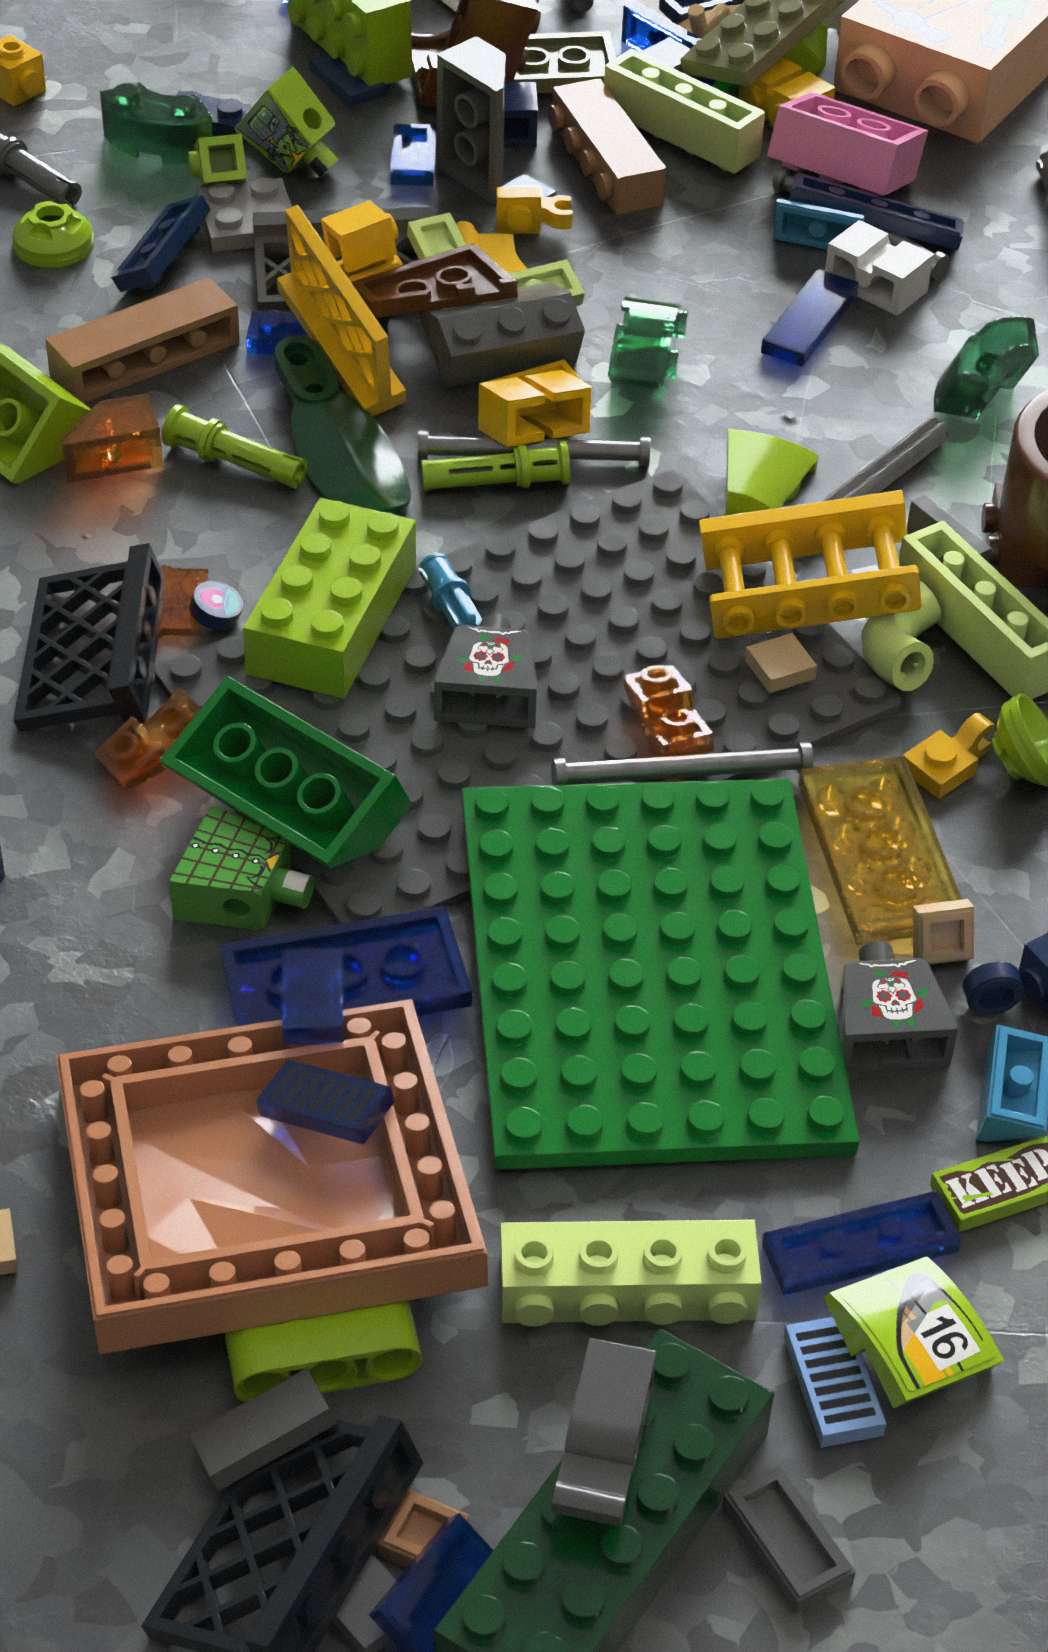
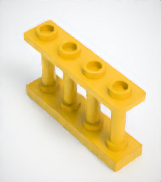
[699,490,922,639]

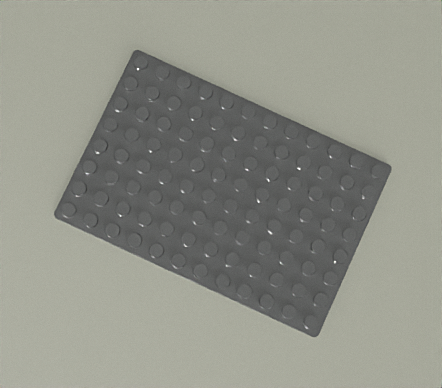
[154,470,902,944]

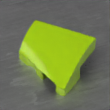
[725,429,818,516]

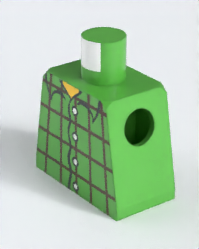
[169,806,314,930]

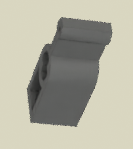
[551,1338,657,1527]

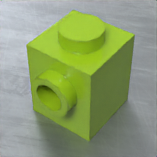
[188,134,248,188]

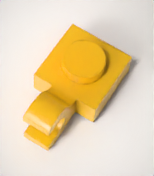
[496,187,573,234]
[900,713,995,799]

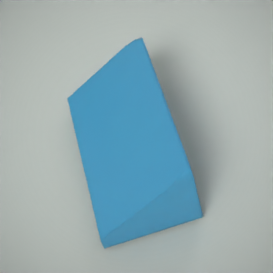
[772,198,865,250]
[976,1024,1048,1142]

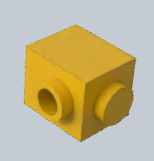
[0,35,46,106]

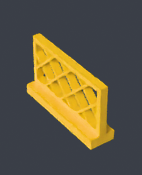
[277,205,407,417]

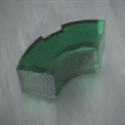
[100,82,213,164]
[608,296,689,389]
[933,316,1039,419]

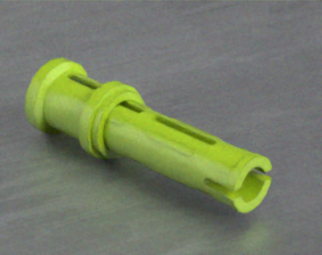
[161,404,307,489]
[421,441,571,491]

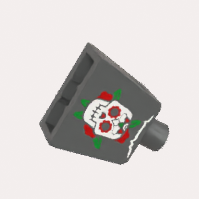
[434,614,537,728]
[838,941,958,1072]

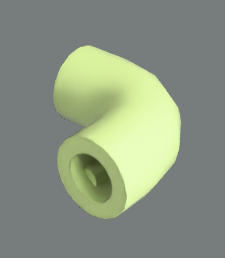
[861,581,942,691]

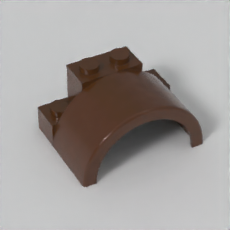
[411,0,541,109]
[981,390,1048,588]

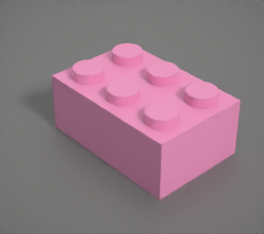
[767,92,928,197]

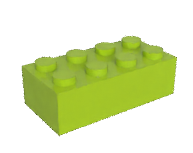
[287,0,413,86]
[243,497,416,699]

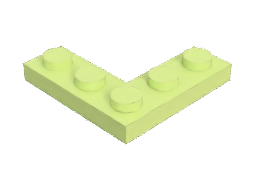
[407,212,585,306]

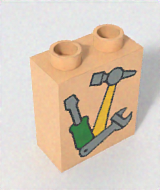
[833,0,1048,144]

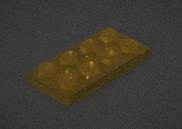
[798,756,962,945]

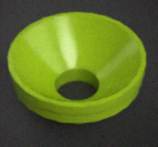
[12,201,94,268]
[992,693,1048,787]

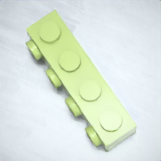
[604,49,765,174]
[899,521,1048,699]
[500,1220,762,1326]

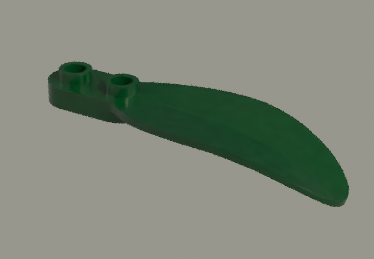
[274,336,411,513]

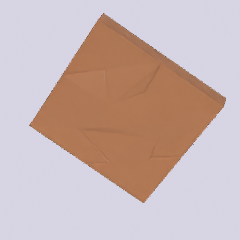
[56,999,488,1355]

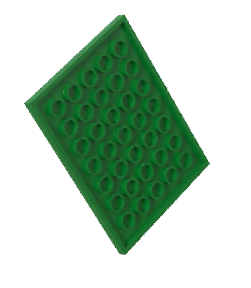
[461,779,860,1170]

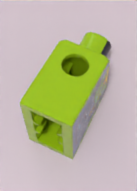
[234,67,339,178]

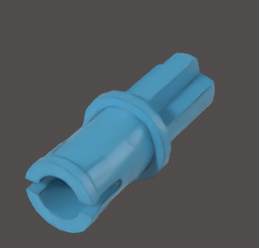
[418,553,482,630]

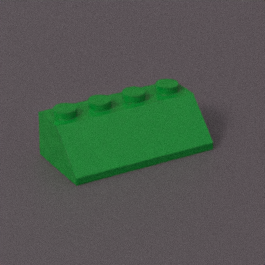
[160,676,413,869]

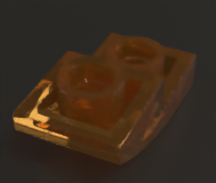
[623,665,714,757]
[94,688,201,789]

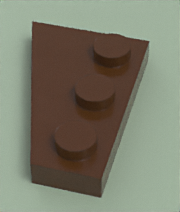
[351,243,518,318]

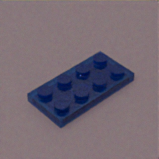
[220,906,472,1027]

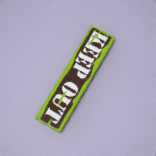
[929,1135,1048,1233]

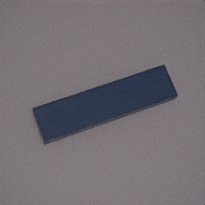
[789,173,964,251]

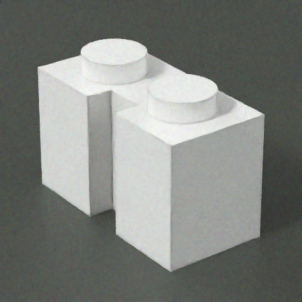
[824,220,933,316]

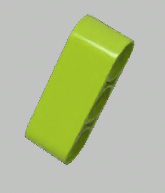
[225,1300,423,1402]

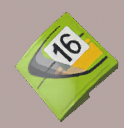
[823,1257,1004,1409]

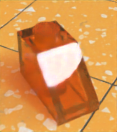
[61,393,163,483]

